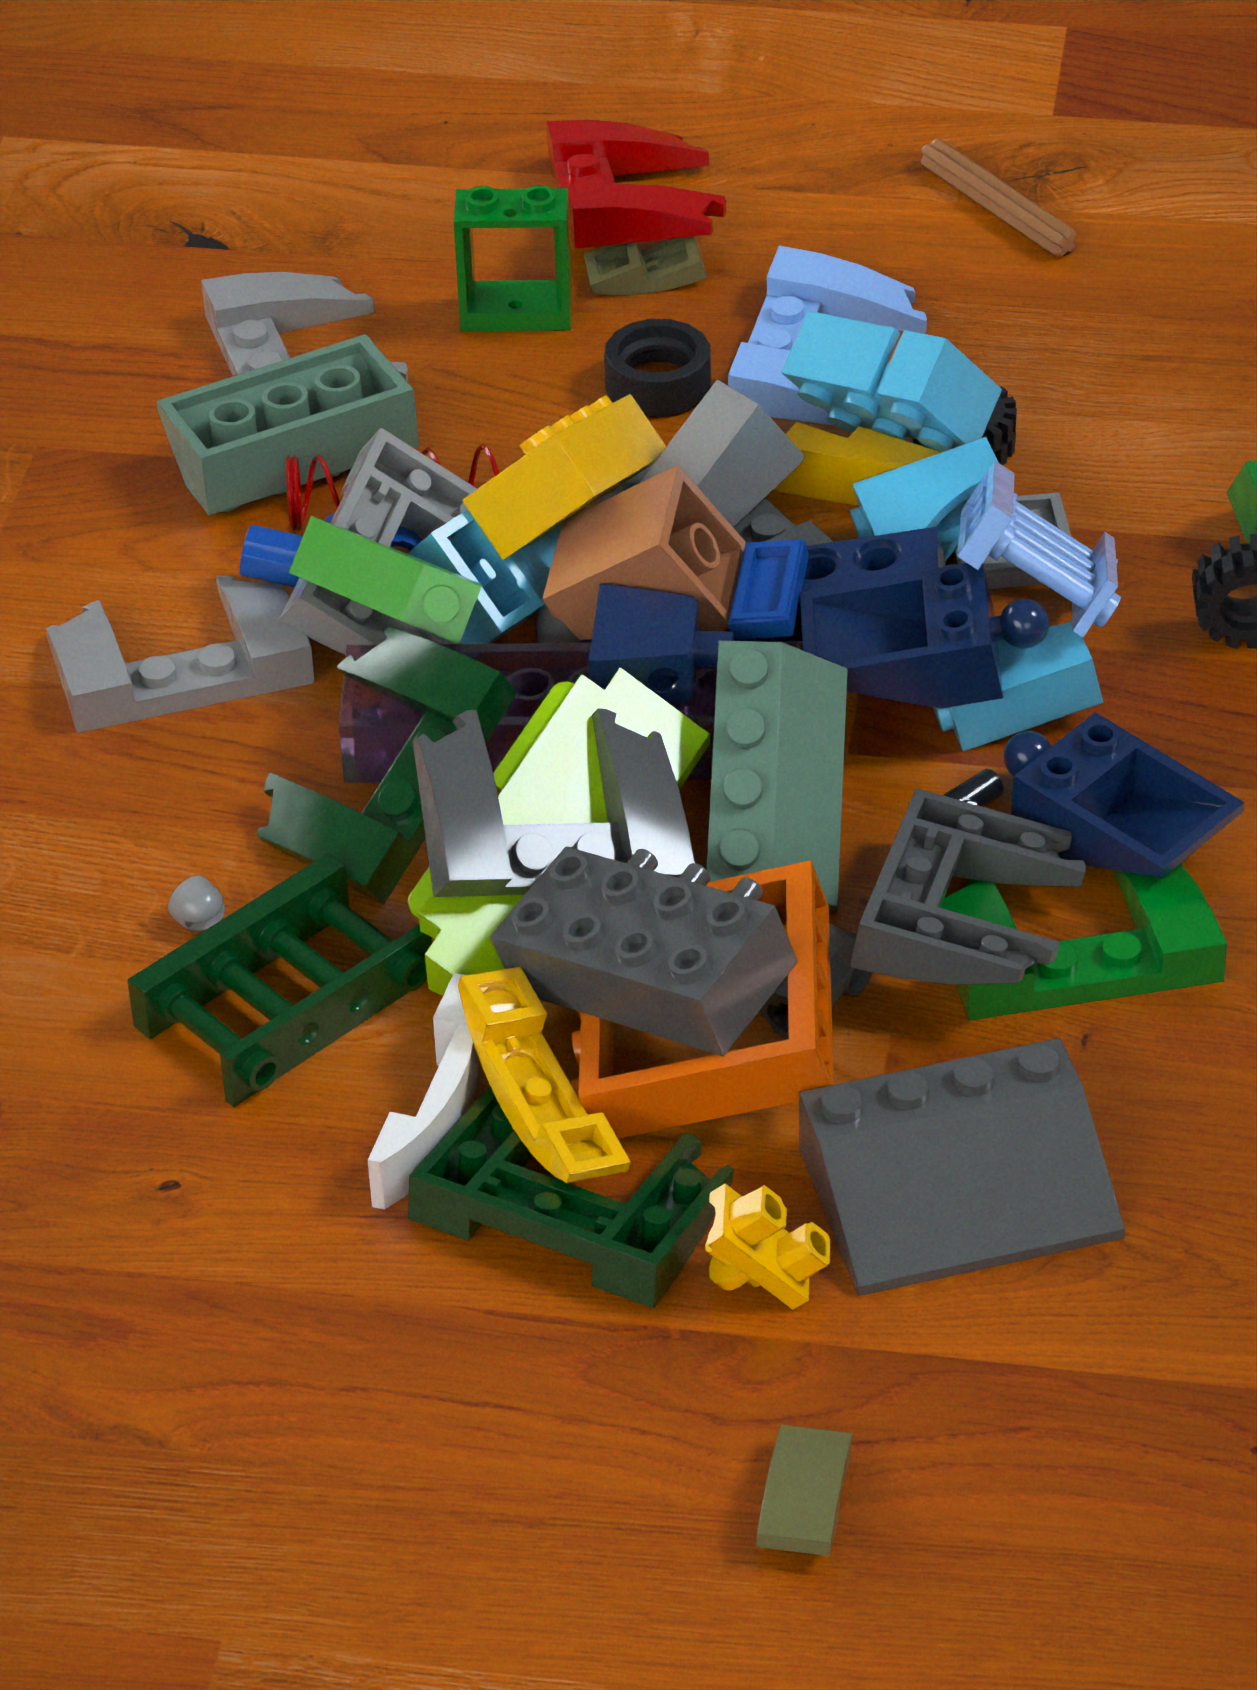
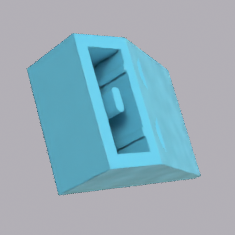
[407,509,562,657]

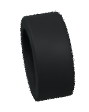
[604,319,711,416]

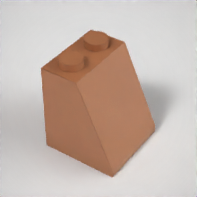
[542,465,746,640]

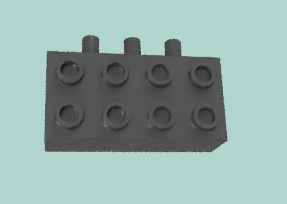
[490,846,798,1056]

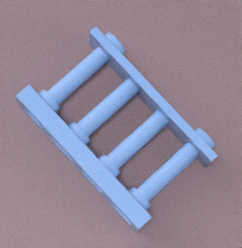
[957,460,1121,637]

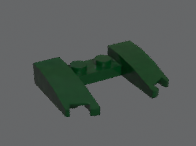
[257,627,518,905]
[408,1086,734,1308]

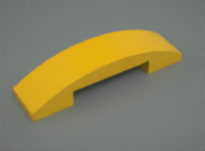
[458,966,631,1183]

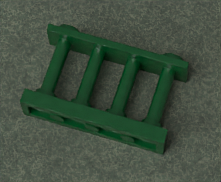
[127,853,432,1107]

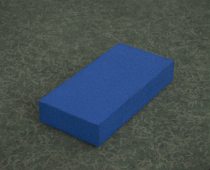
[728,539,809,640]

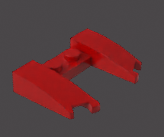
[546,119,727,249]

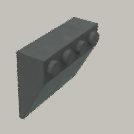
[799,1038,1125,1296]

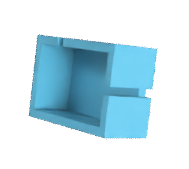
[781,311,1002,452]

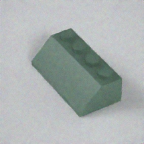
[156,334,419,515]
[707,641,848,911]

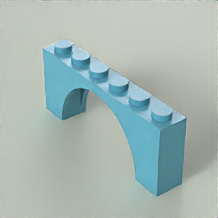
[849,437,1103,752]

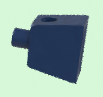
[589,584,734,703]

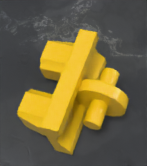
[705,1184,830,1310]

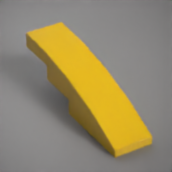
[773,422,941,505]

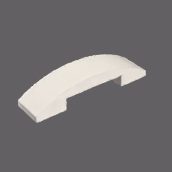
[368,973,479,1210]

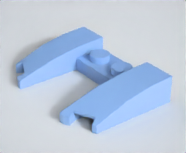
[728,246,927,426]

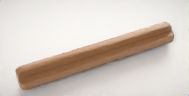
[921,139,1077,257]

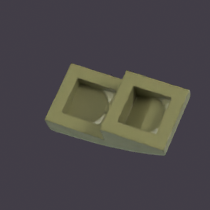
[584,236,708,295]
[756,1425,853,1556]

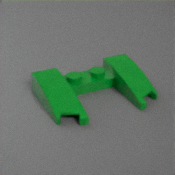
[940,863,1227,1021]

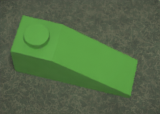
[289,515,482,644]

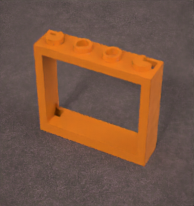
[571,860,834,1139]

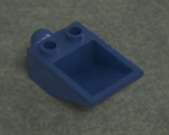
[800,563,1049,709]
[1003,712,1245,878]

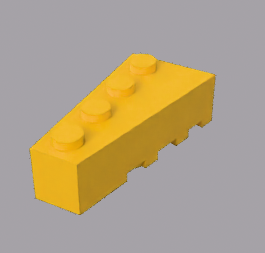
[462,394,666,560]

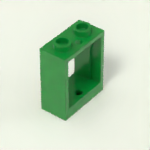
[453,185,572,331]

